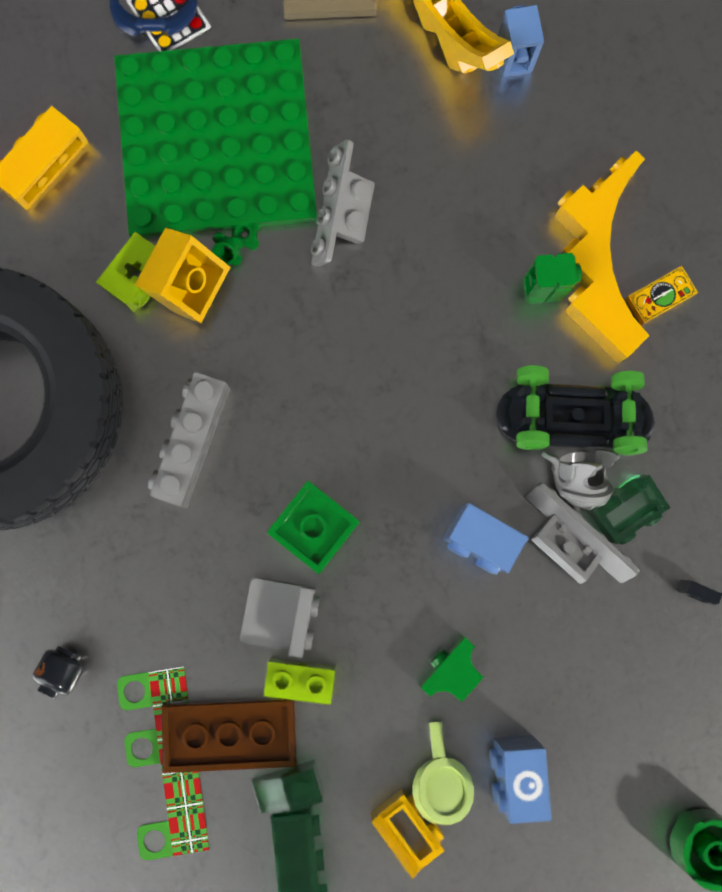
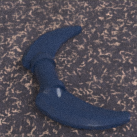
[110,0,197,36]

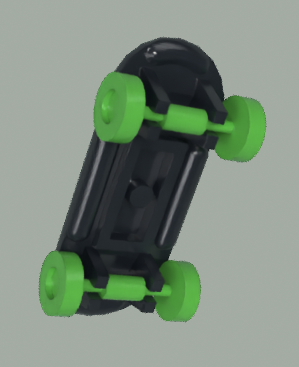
[496,365,655,455]

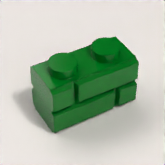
[524,253,582,304]

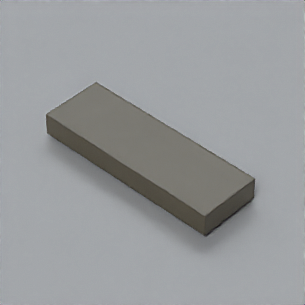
[283,0,376,20]

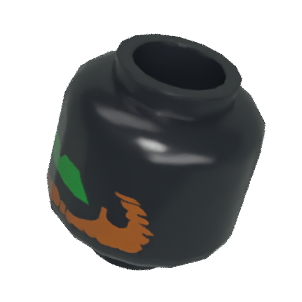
[32,646,84,699]

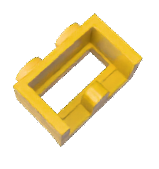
[371,788,445,879]

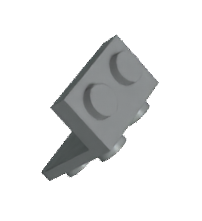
[240,578,320,658]

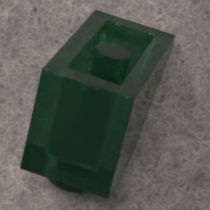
[251,759,324,813]

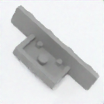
[311,140,375,267]
[525,482,640,584]

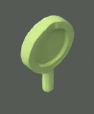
[412,722,474,825]

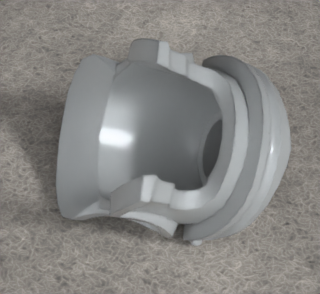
[541,446,620,511]

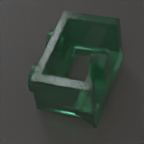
[586,474,670,545]

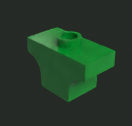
[418,634,484,702]

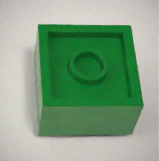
[266,481,360,575]

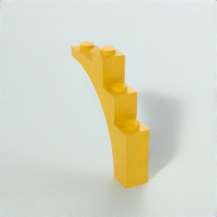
[413,0,514,73]
[554,151,649,364]

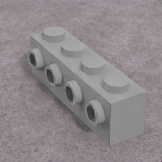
[148,372,231,508]

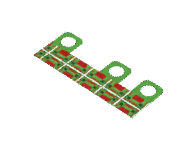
[117,666,210,860]

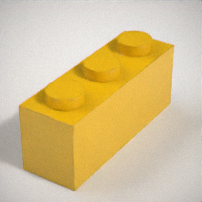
[0,105,88,211]

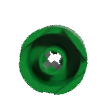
[670,809,722,892]

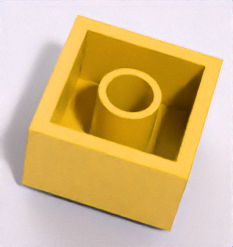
[135,228,230,323]

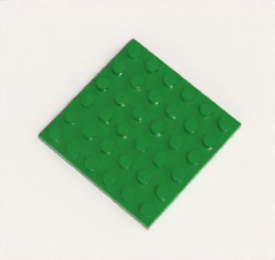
[114,38,317,238]

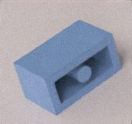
[498,5,544,78]

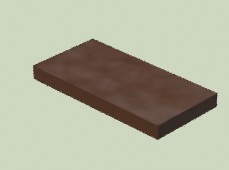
[161,698,297,773]

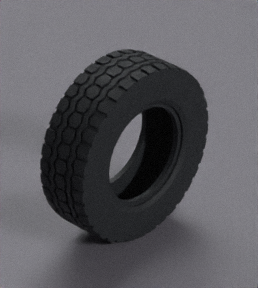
[0,267,122,531]

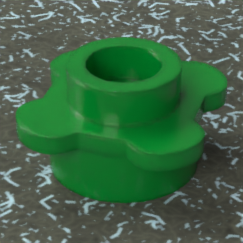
[231,224,261,250]
[212,232,243,265]

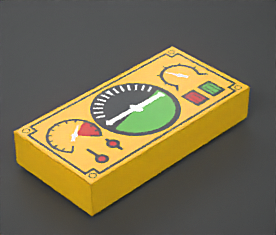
[625,266,698,325]

